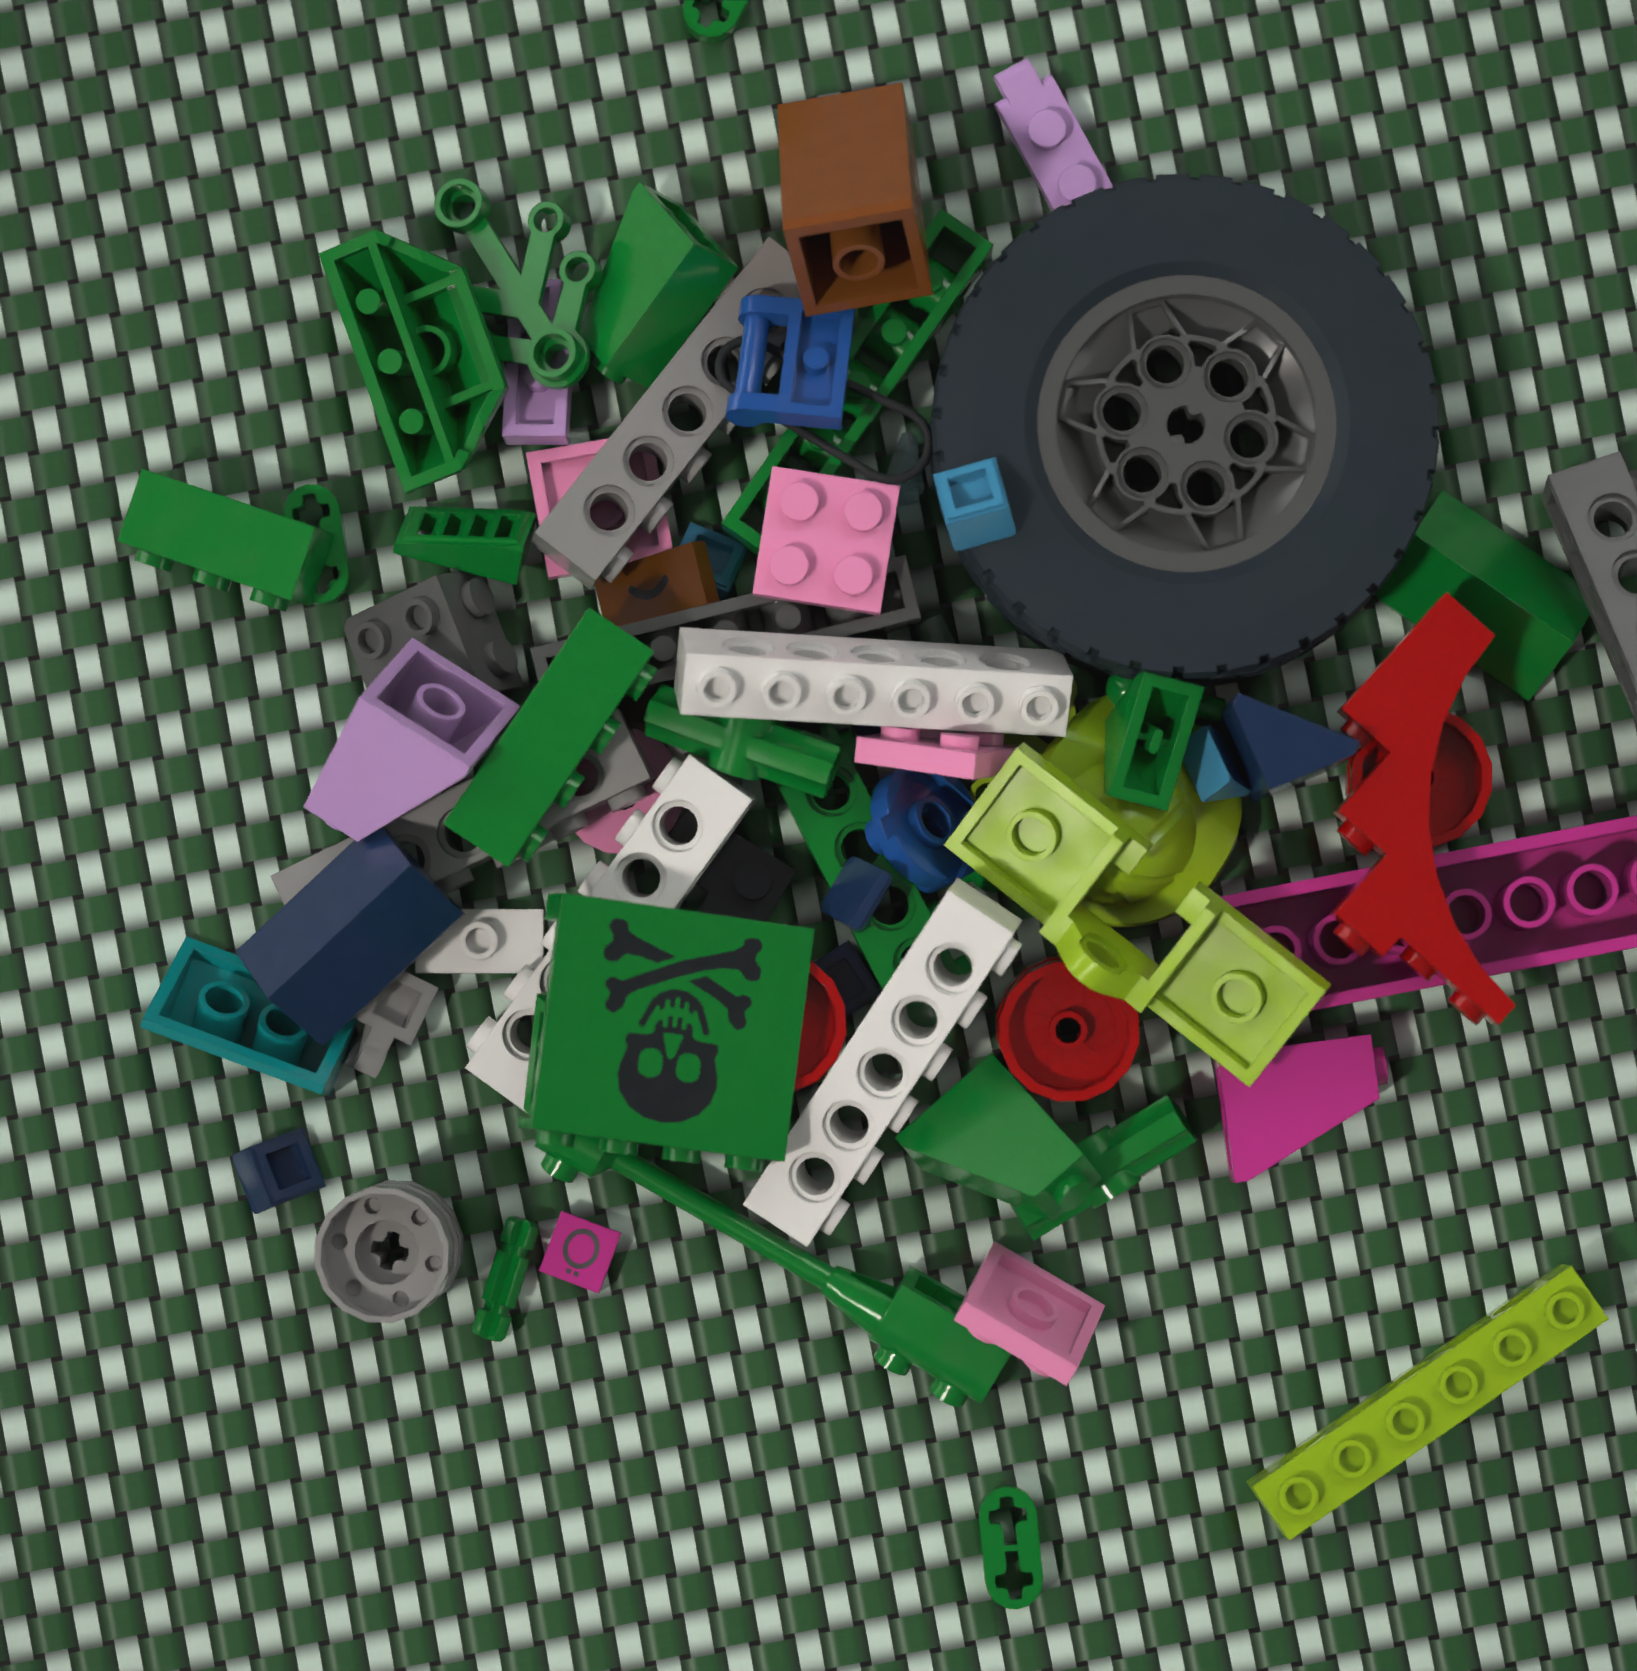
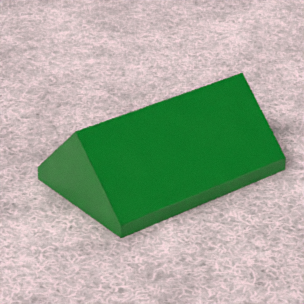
[1373,490,1590,702]

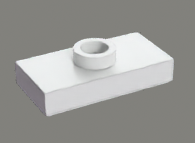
[415,909,544,974]

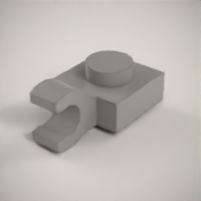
[343,971,438,1078]

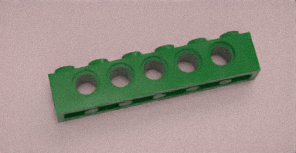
[721,209,994,556]
[775,720,982,1027]

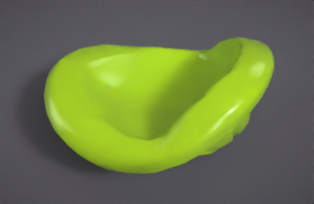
[1042,695,1242,927]

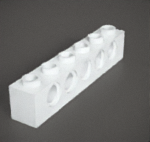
[674,627,1073,737]
[465,754,758,1113]
[743,877,1023,1247]

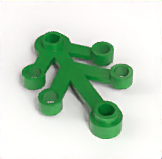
[434,178,603,390]

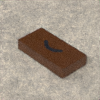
[595,541,720,626]

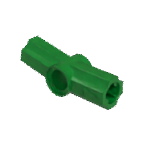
[643,683,843,799]
[1010,1093,1198,1241]

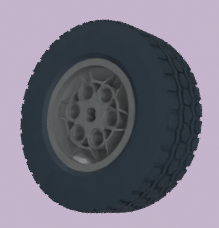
[930,173,1440,687]

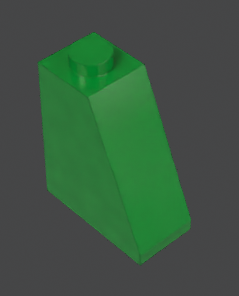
[579,182,739,388]
[895,1053,1102,1221]

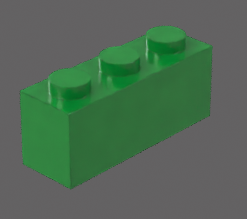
[117,469,334,612]

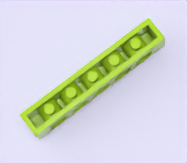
[1246,1264,1608,1541]

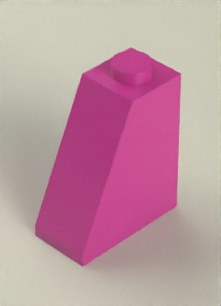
[1213,1034,1388,1183]

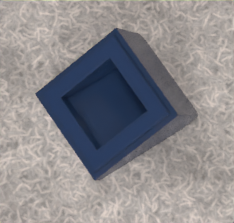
[820,857,893,933]
[232,1127,326,1214]

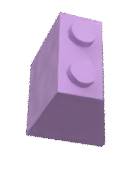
[303,638,521,842]

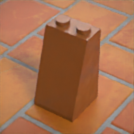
[777,82,933,317]

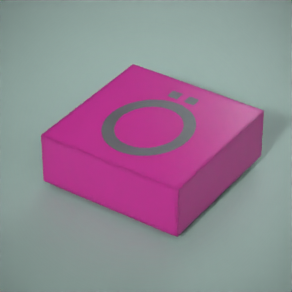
[539,1211,622,1294]

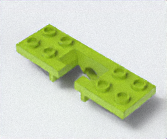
[944,742,1331,1088]

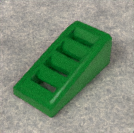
[393,506,536,585]

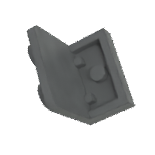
[344,571,524,695]

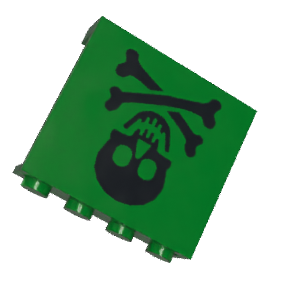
[517,892,815,1172]

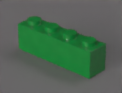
[443,607,658,867]

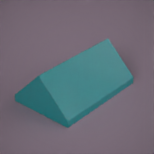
[140,936,359,1096]

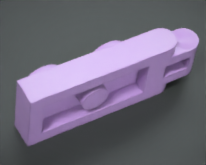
[993,58,1113,212]
[502,279,572,445]

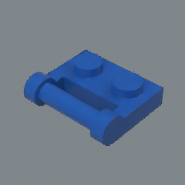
[725,295,855,430]

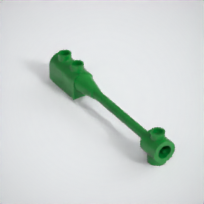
[535,1135,1011,1408]

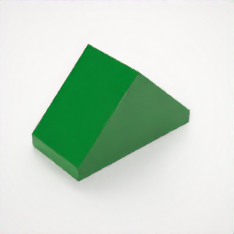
[1104,671,1205,811]

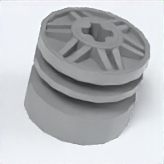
[315,1180,463,1323]

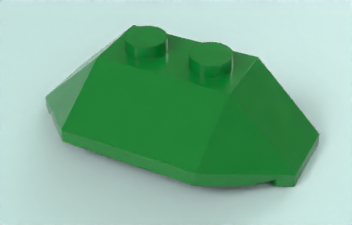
[318,230,509,493]

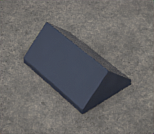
[1219,693,1360,803]
[235,826,465,1046]

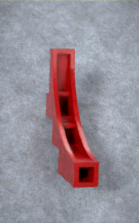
[1329,592,1516,1026]

